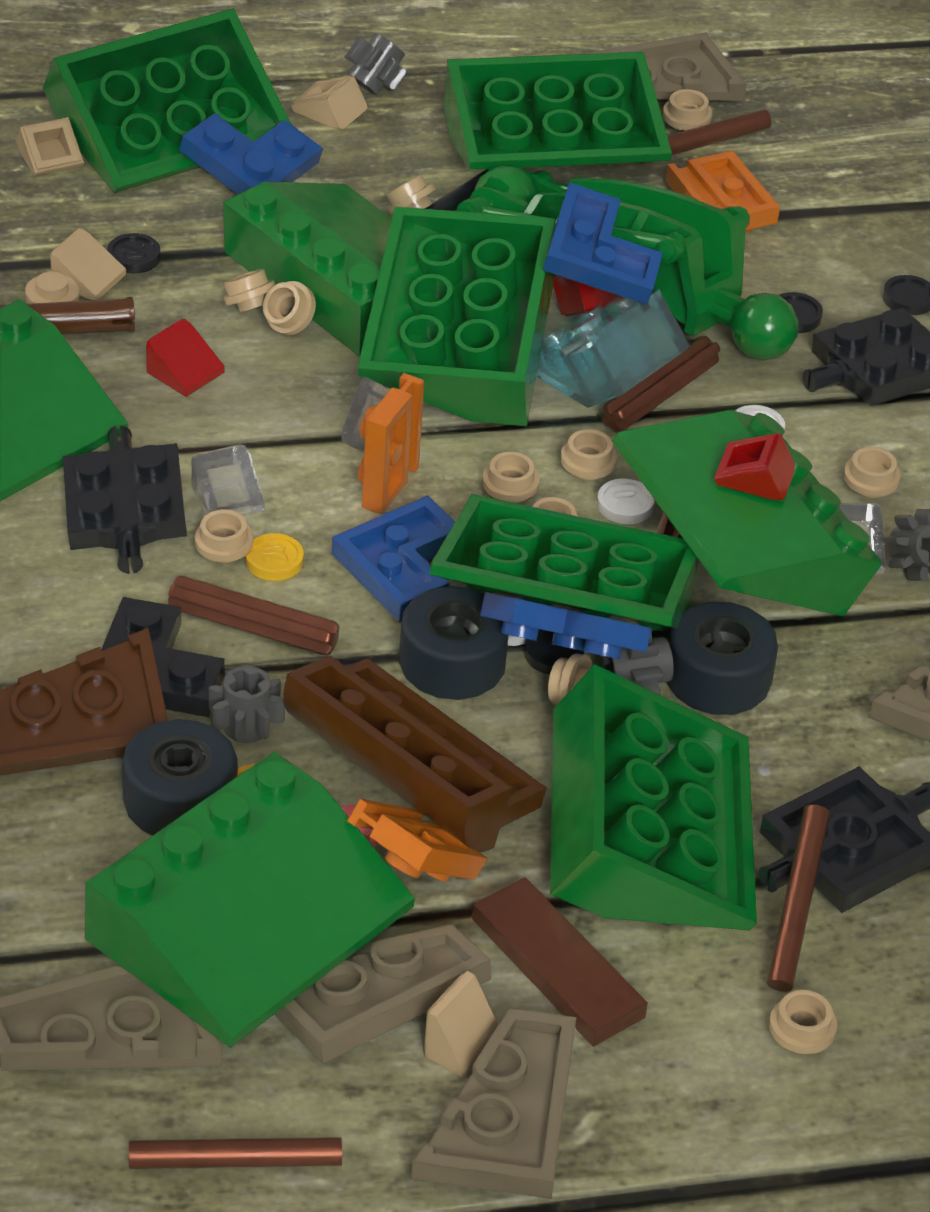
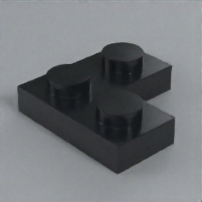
[101,597,225,718]

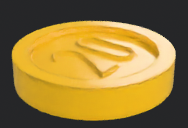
[245,533,304,581]

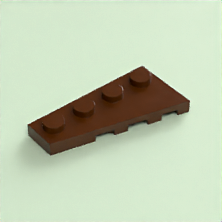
[0,628,168,776]

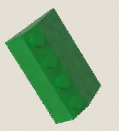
[43,8,292,193]
[443,51,672,170]
[223,182,392,357]
[357,207,556,426]
[0,299,128,501]
[612,410,883,617]
[429,494,699,631]
[550,664,757,931]
[85,752,415,1048]

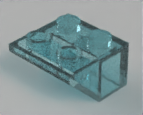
[536,290,690,408]

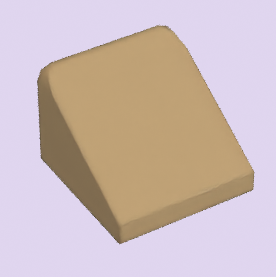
[291,75,367,130]
[16,117,84,176]
[50,228,126,300]
[424,971,498,1078]

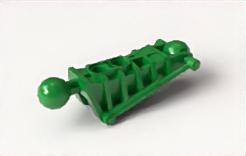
[457,165,799,361]

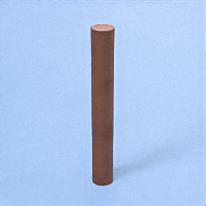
[639,109,771,164]
[767,805,830,991]
[129,1137,342,1169]

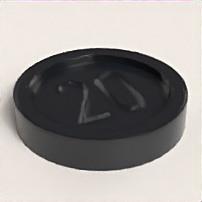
[107,233,160,274]
[883,275,930,315]
[780,292,823,333]
[524,629,584,674]

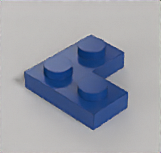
[179,113,324,194]
[543,182,663,304]
[332,495,455,622]
[480,592,652,659]

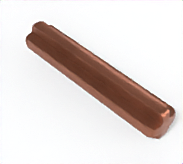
[601,336,721,432]
[168,576,339,656]

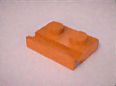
[665,150,780,232]
[358,373,424,515]
[347,799,488,882]

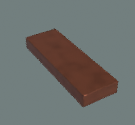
[472,877,648,1047]

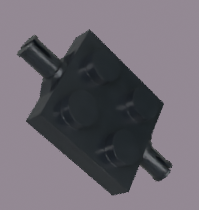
[803,308,930,406]
[63,426,187,574]
[759,766,930,913]

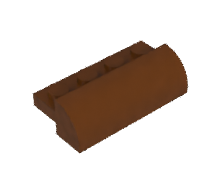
[283,655,547,852]

